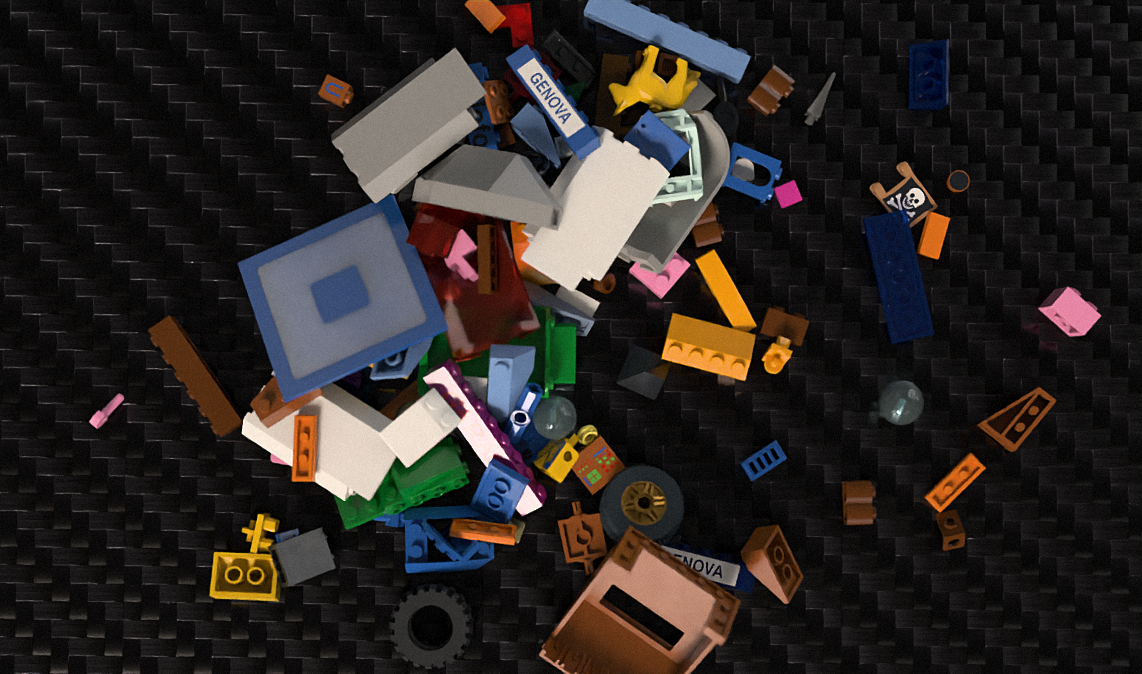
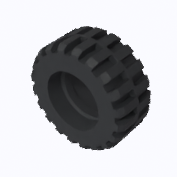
[389,582,474,669]

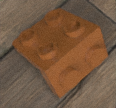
[481,79,514,127]

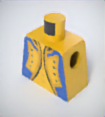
[529,431,580,483]

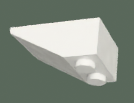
[379,388,462,468]

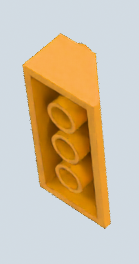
[661,313,756,381]

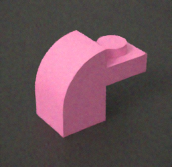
[444,229,478,282]

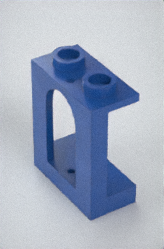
[721,142,783,203]

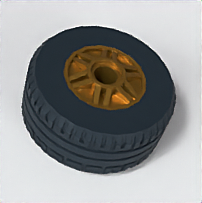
[599,465,684,546]

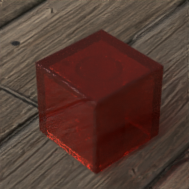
[406,213,460,259]

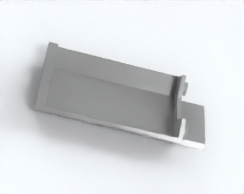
[331,48,487,204]

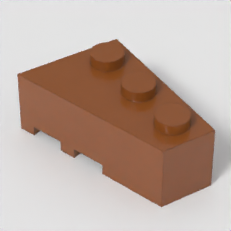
[250,376,324,428]
[978,387,1057,452]

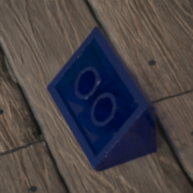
[909,39,949,110]

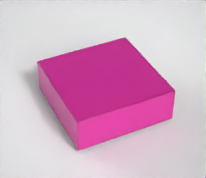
[774,180,802,208]

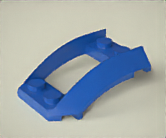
[403,505,495,573]

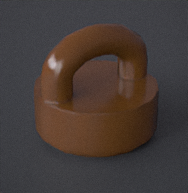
[593,272,616,294]

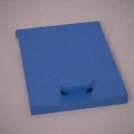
[623,110,691,172]

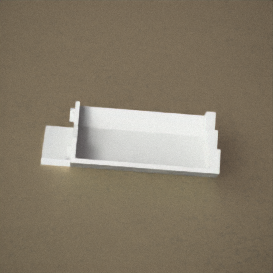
[521,125,670,291]
[242,370,397,501]

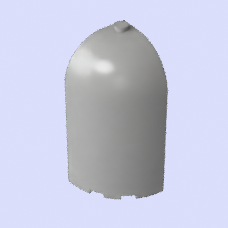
[617,110,730,274]

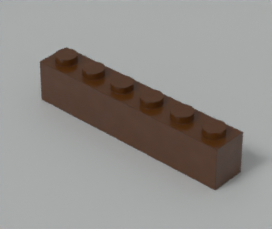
[148,315,244,436]

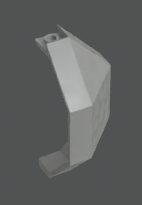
[412,144,563,231]

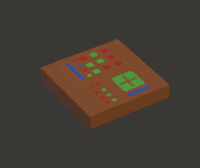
[572,435,626,495]

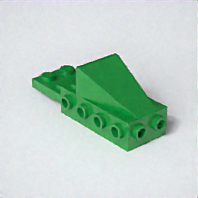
[334,437,470,530]

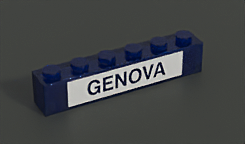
[661,540,756,593]

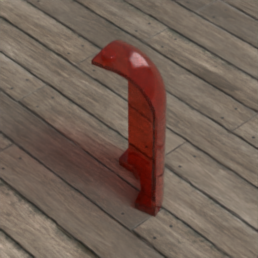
[414,202,540,362]

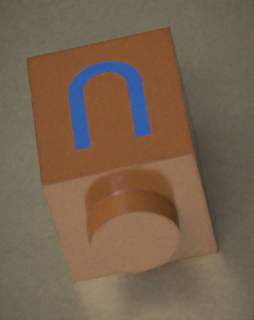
[318,74,354,108]

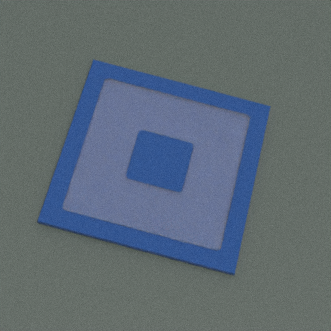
[238,194,449,403]

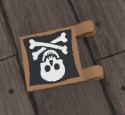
[870,162,938,233]

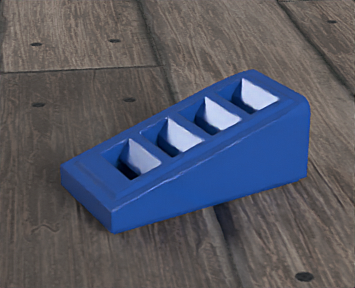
[739,440,787,481]

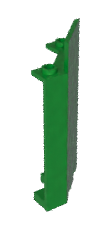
[417,305,576,398]

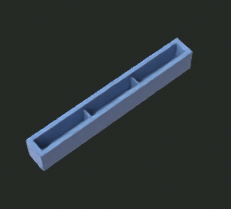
[584,0,751,84]

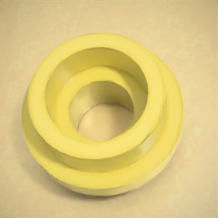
[577,425,598,445]

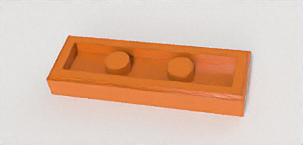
[292,415,318,482]
[924,452,986,512]
[449,518,517,545]

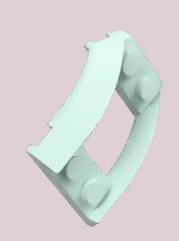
[636,109,703,208]

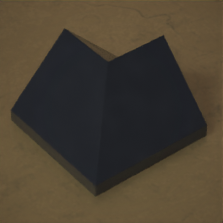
[616,344,672,400]

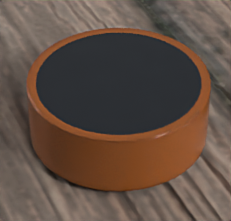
[947,170,970,192]

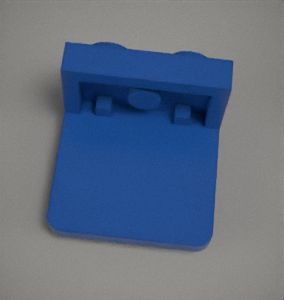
[421,520,482,564]

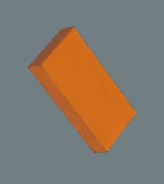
[464,0,506,33]
[916,212,950,259]

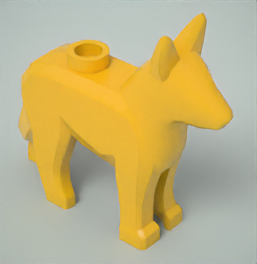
[609,45,701,116]

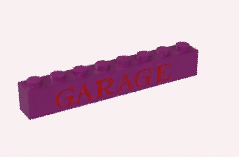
[423,358,547,516]

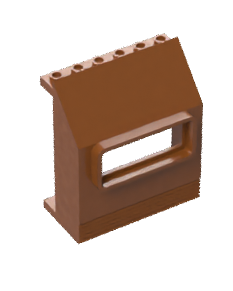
[539,525,741,674]

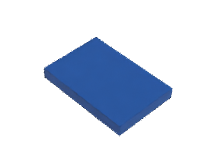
[470,458,530,524]

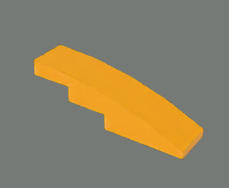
[695,249,757,332]

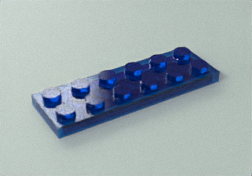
[863,209,934,344]

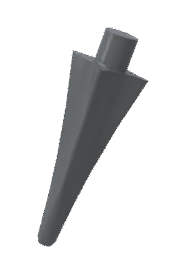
[805,72,836,125]

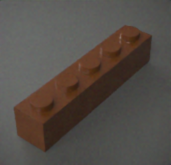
[477,225,497,294]

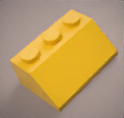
[210,552,281,601]

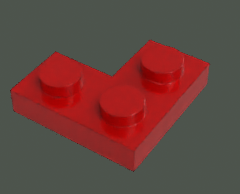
[495,3,534,49]

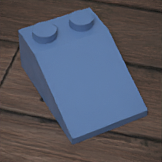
[510,103,561,172]
[370,337,433,380]

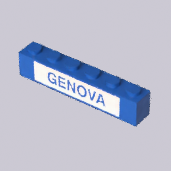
[506,44,601,161]

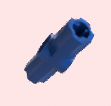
[503,382,544,444]

